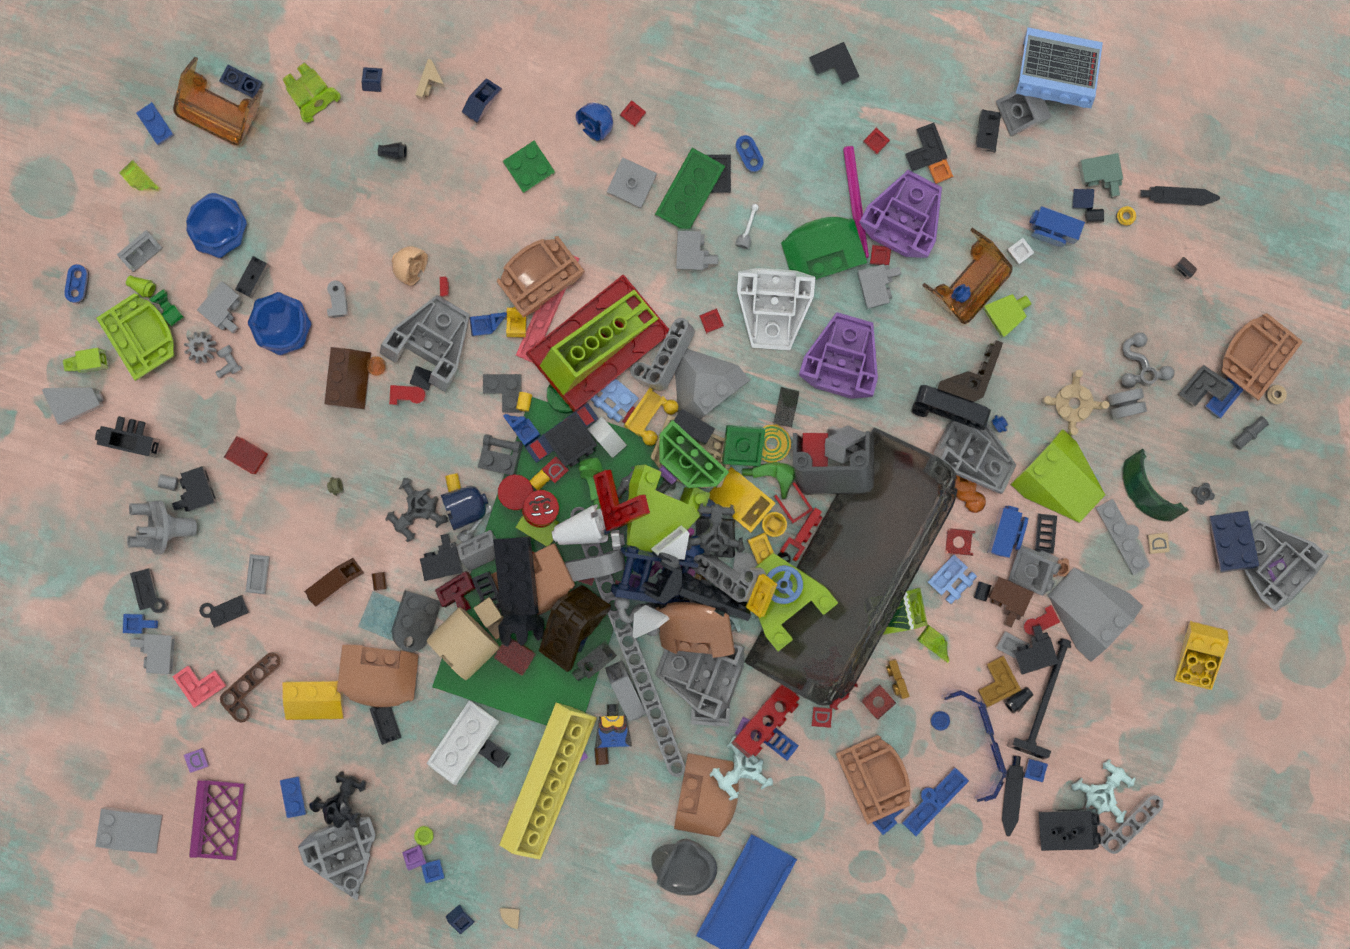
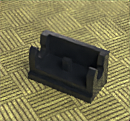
[975,109,1001,153]
[235,256,270,298]
[369,707,402,745]

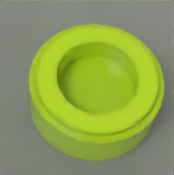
[414,826,434,846]

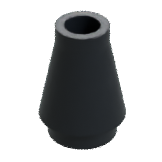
[378,142,407,161]
[1004,687,1033,714]

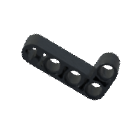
[911,385,991,430]

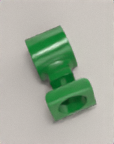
[149,289,184,326]

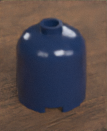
[441,486,489,530]

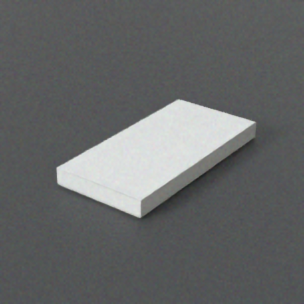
[426,700,499,785]

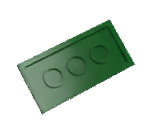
[655,147,725,229]

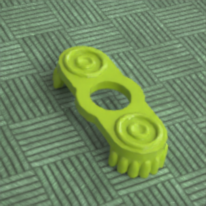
[300,87,341,123]

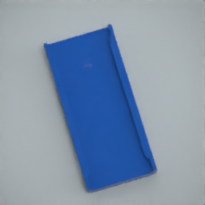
[696,834,797,949]

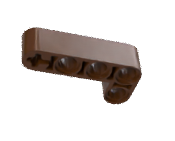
[220,652,283,723]

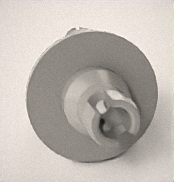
[127,501,197,555]

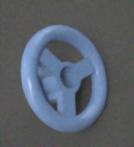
[767,565,803,604]

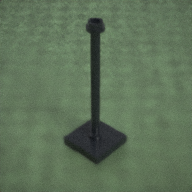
[1007,638,1072,760]

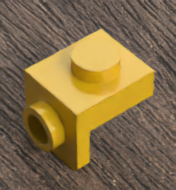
[506,306,527,337]

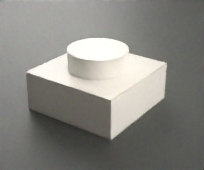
[1007,238,1034,265]

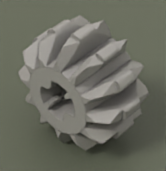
[184,331,217,364]

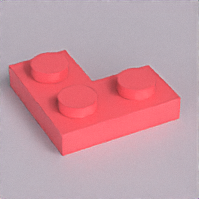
[172,665,227,708]

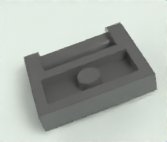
[478,434,523,475]

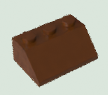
[324,347,371,410]

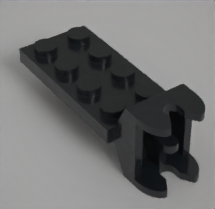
[493,536,545,647]
[643,552,751,621]

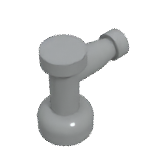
[215,345,242,378]

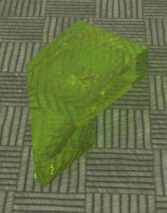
[119,160,159,191]
[917,625,950,663]

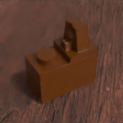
[988,576,1034,628]

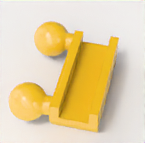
[624,388,679,446]

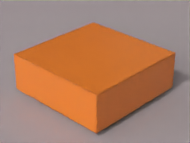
[928,159,953,184]

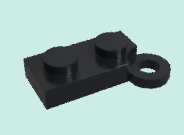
[130,568,166,613]
[199,595,250,628]

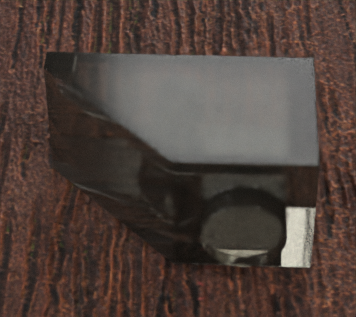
[773,387,800,428]

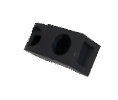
[478,739,511,768]

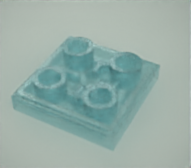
[358,591,400,641]

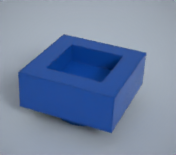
[1024,758,1048,782]
[421,859,445,883]

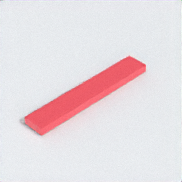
[516,255,580,363]

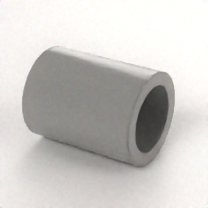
[158,474,178,491]

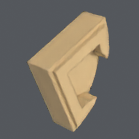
[500,908,520,929]

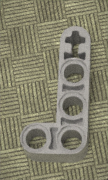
[630,318,695,391]
[564,549,626,582]
[693,554,766,602]
[1097,794,1163,854]

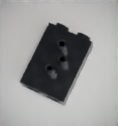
[95,416,160,458]
[1039,809,1101,851]

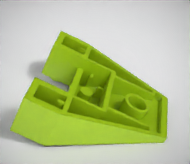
[627,465,710,552]
[754,553,838,651]

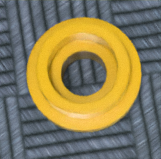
[1117,206,1136,226]

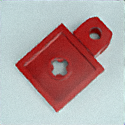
[779,507,823,562]

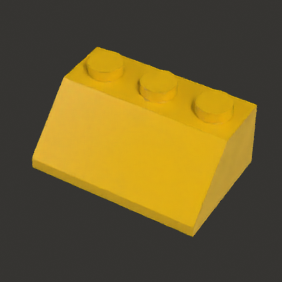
[282,680,344,720]

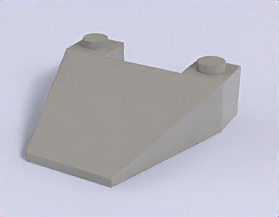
[379,295,470,392]

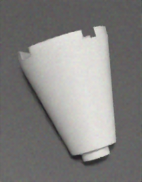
[552,505,608,545]

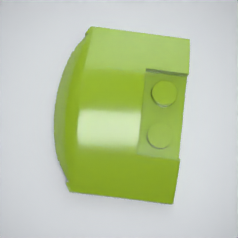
[96,293,174,381]

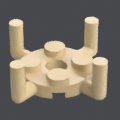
[1042,370,1110,436]

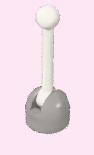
[735,204,759,249]
[457,505,492,543]

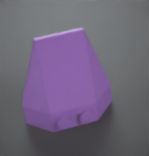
[859,170,942,258]
[799,312,878,399]

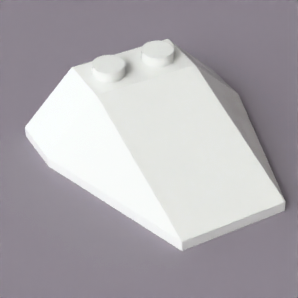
[737,268,815,350]

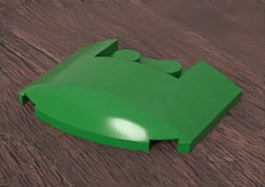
[781,217,868,280]

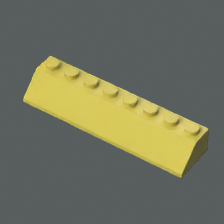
[499,703,597,860]

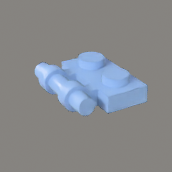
[591,379,639,423]
[927,554,977,604]

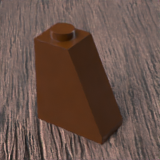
[304,558,364,607]

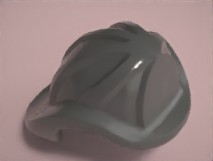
[651,839,717,896]

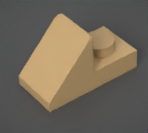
[415,59,445,100]
[474,597,504,640]

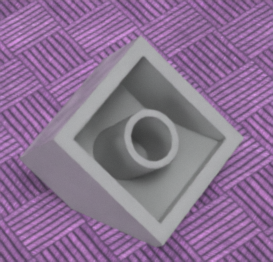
[996,90,1052,136]

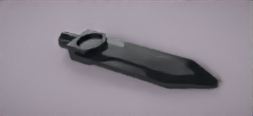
[1139,186,1220,206]
[1002,756,1024,837]

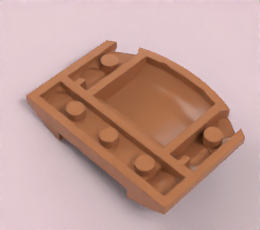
[496,236,585,317]
[1222,313,1303,401]
[491,543,575,615]
[655,602,735,658]
[337,645,419,707]
[836,735,911,825]
[674,753,739,837]

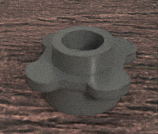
[1192,483,1215,505]

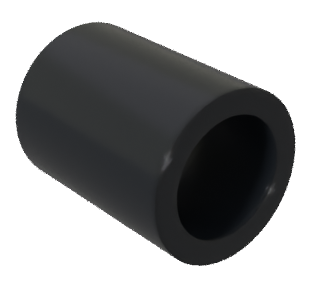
[1085,208,1104,223]
[974,581,992,602]

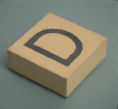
[1148,533,1170,554]

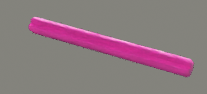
[843,146,869,259]

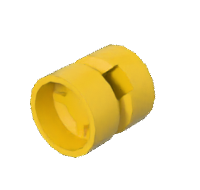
[762,512,787,537]

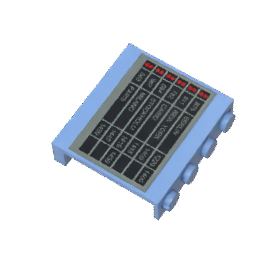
[1016,27,1103,108]

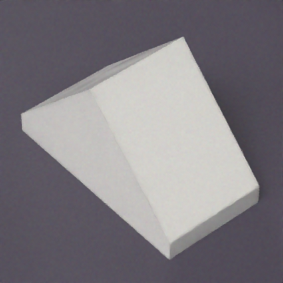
[588,417,627,458]
[651,525,689,560]
[633,605,669,639]

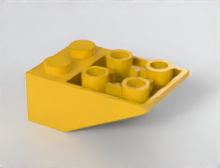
[709,467,776,533]
[1174,621,1229,690]

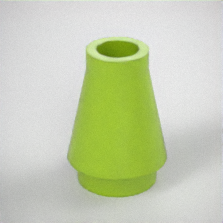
[126,275,156,298]

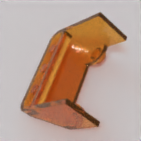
[173,57,263,145]
[922,228,1013,324]

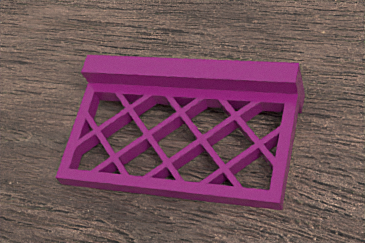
[189,779,244,861]

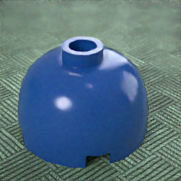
[575,102,613,141]

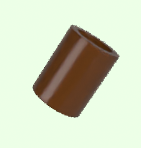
[372,572,387,591]
[594,747,609,765]

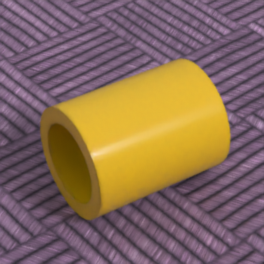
[516,392,532,412]
[530,469,550,490]
[445,473,461,492]

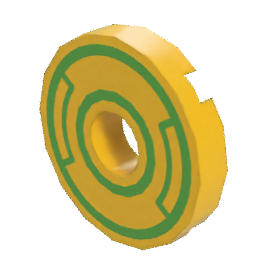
[761,425,791,463]

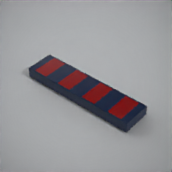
[525,403,599,463]

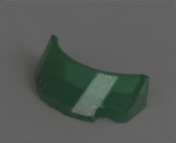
[1123,448,1189,522]

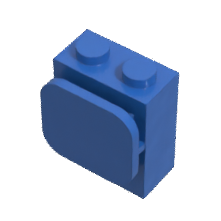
[1029,206,1085,247]
[987,505,1029,558]

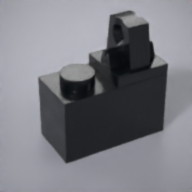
[172,466,217,512]
[420,533,463,581]
[1013,624,1059,675]

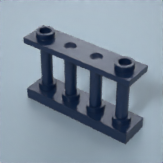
[611,546,699,605]

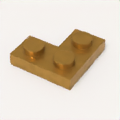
[978,656,1021,708]
[886,659,910,699]

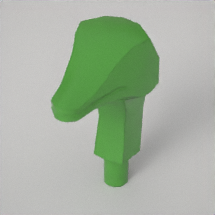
[579,458,603,509]
[742,462,795,499]

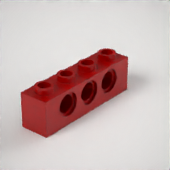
[731,683,800,758]

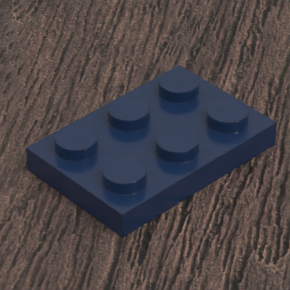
[1209,511,1259,573]

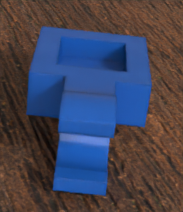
[123,614,158,634]
[873,809,904,835]

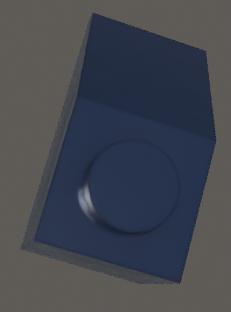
[462,78,502,122]

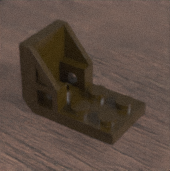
[935,340,1003,402]
[539,585,611,672]

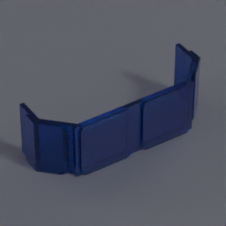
[941,689,1007,802]

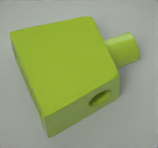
[983,294,1032,338]

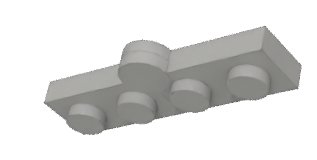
[1095,499,1150,575]

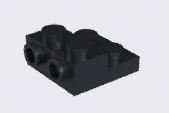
[544,413,597,467]

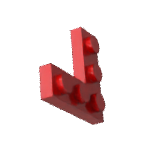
[593,470,650,531]

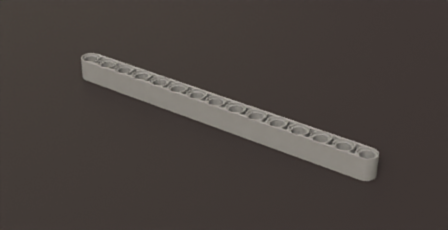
[570,507,685,777]

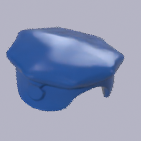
[186,193,247,258]
[248,292,311,355]

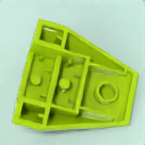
[1010,429,1105,523]

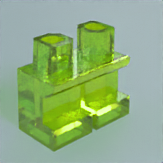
[283,62,329,110]

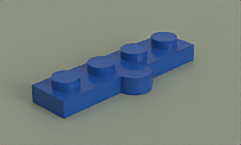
[902,767,969,836]

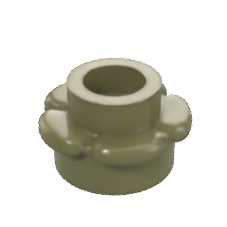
[327,477,343,496]

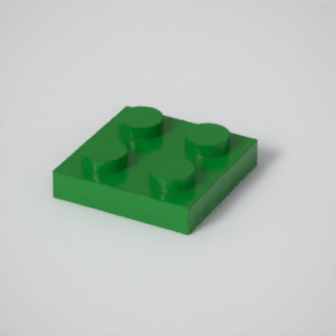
[503,140,555,193]
[722,425,765,467]

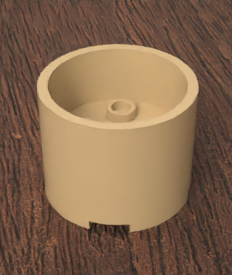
[427,607,500,680]

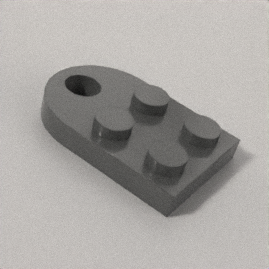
[392,590,441,652]

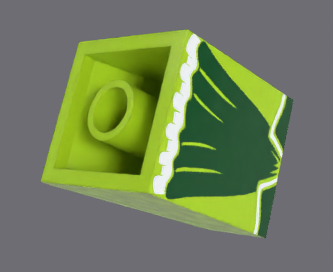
[864,588,928,637]

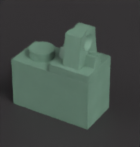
[1078,153,1123,198]

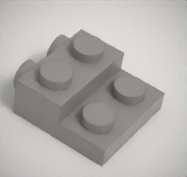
[1008,545,1061,596]

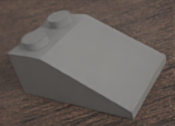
[95,807,162,854]

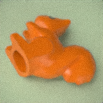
[950,474,986,513]

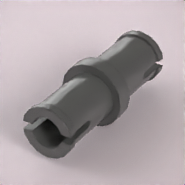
[1232,416,1269,450]

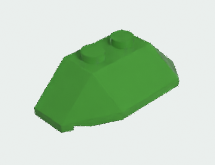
[659,420,729,488]

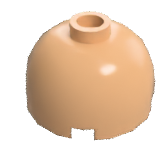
[392,246,428,286]

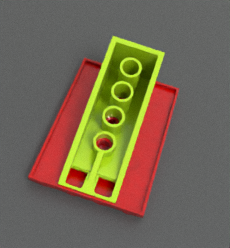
[526,274,670,412]

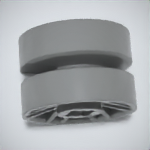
[1108,388,1147,419]

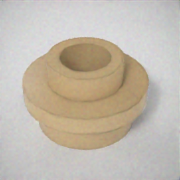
[1267,385,1287,404]

